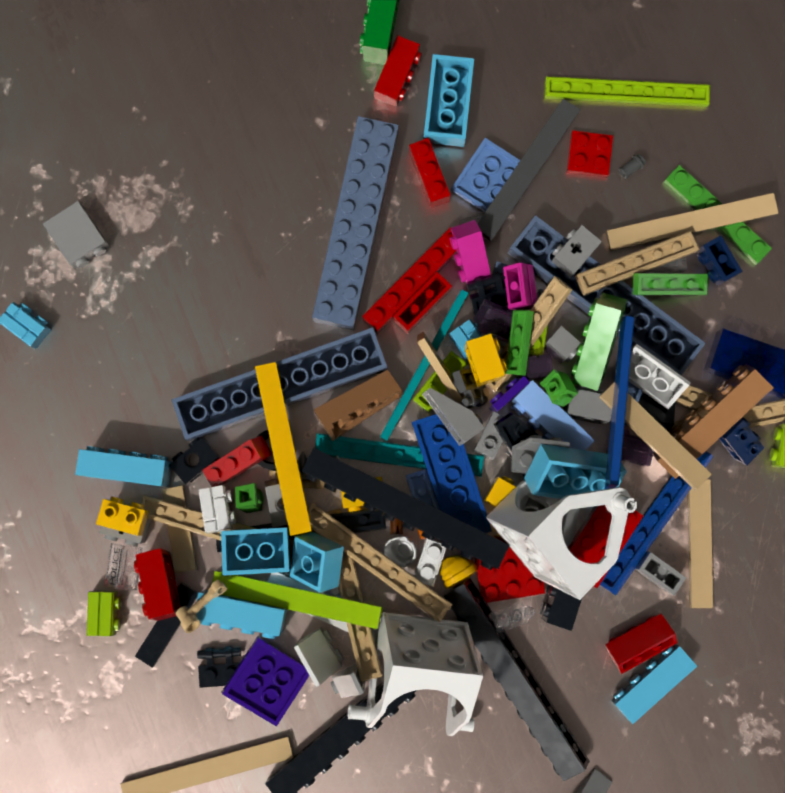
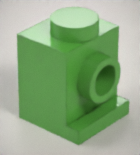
[540,369,578,407]
[235,483,264,513]

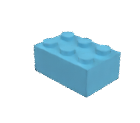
[221,527,290,575]

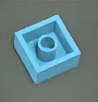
[290,532,344,592]

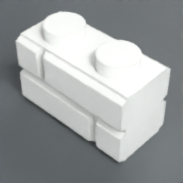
[198,485,236,534]
[414,538,446,587]

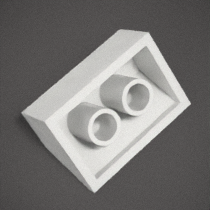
[615,344,691,409]

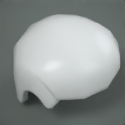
[383,535,417,568]

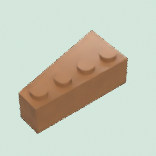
[314,370,403,441]

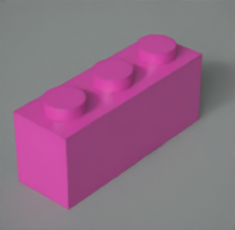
[449,220,491,284]

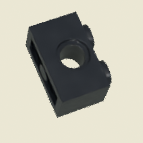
[170,438,221,485]

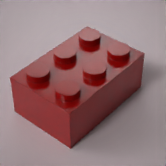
[134,548,181,621]

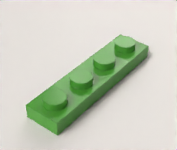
[633,273,708,295]

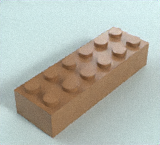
[652,364,774,479]

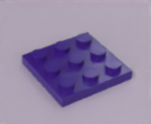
[222,636,310,727]

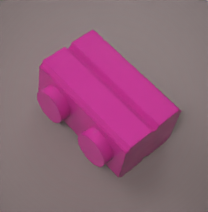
[503,263,537,310]

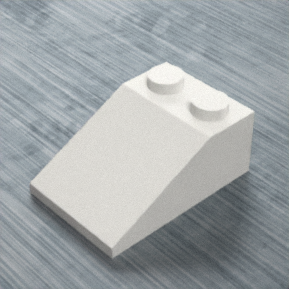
[294,627,344,687]

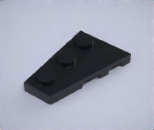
[493,412,537,477]

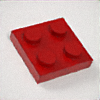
[566,130,613,178]

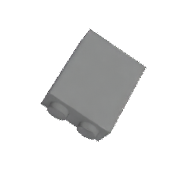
[43,201,110,269]

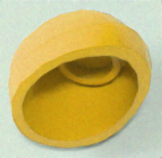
[440,555,477,589]

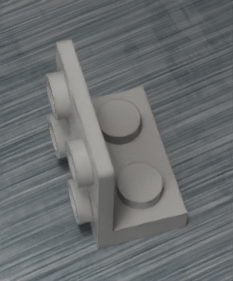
[511,435,570,474]

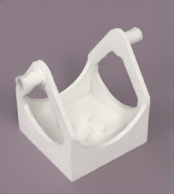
[486,480,637,600]
[347,612,483,736]

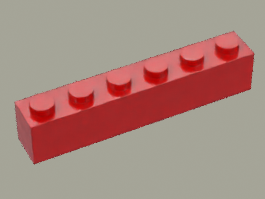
[362,227,456,335]

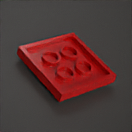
[474,535,545,603]

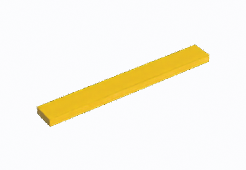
[255,362,312,536]

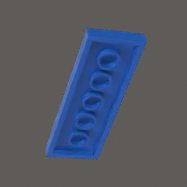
[411,414,492,533]

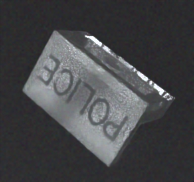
[105,543,143,590]

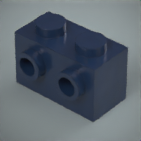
[697,235,743,287]
[719,417,764,466]

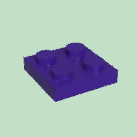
[489,376,530,413]

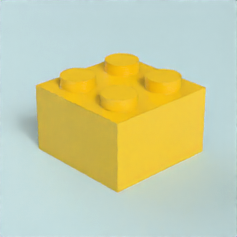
[464,334,507,387]

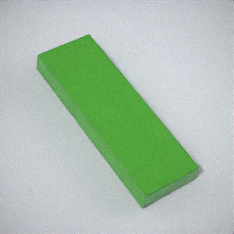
[505,310,534,376]

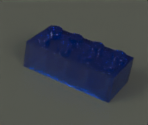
[704,328,785,399]

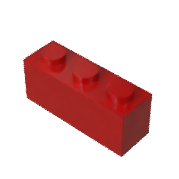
[374,35,422,107]
[409,138,451,209]
[393,272,452,335]
[202,436,272,487]
[605,613,678,674]

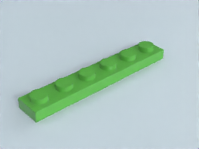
[664,165,772,265]

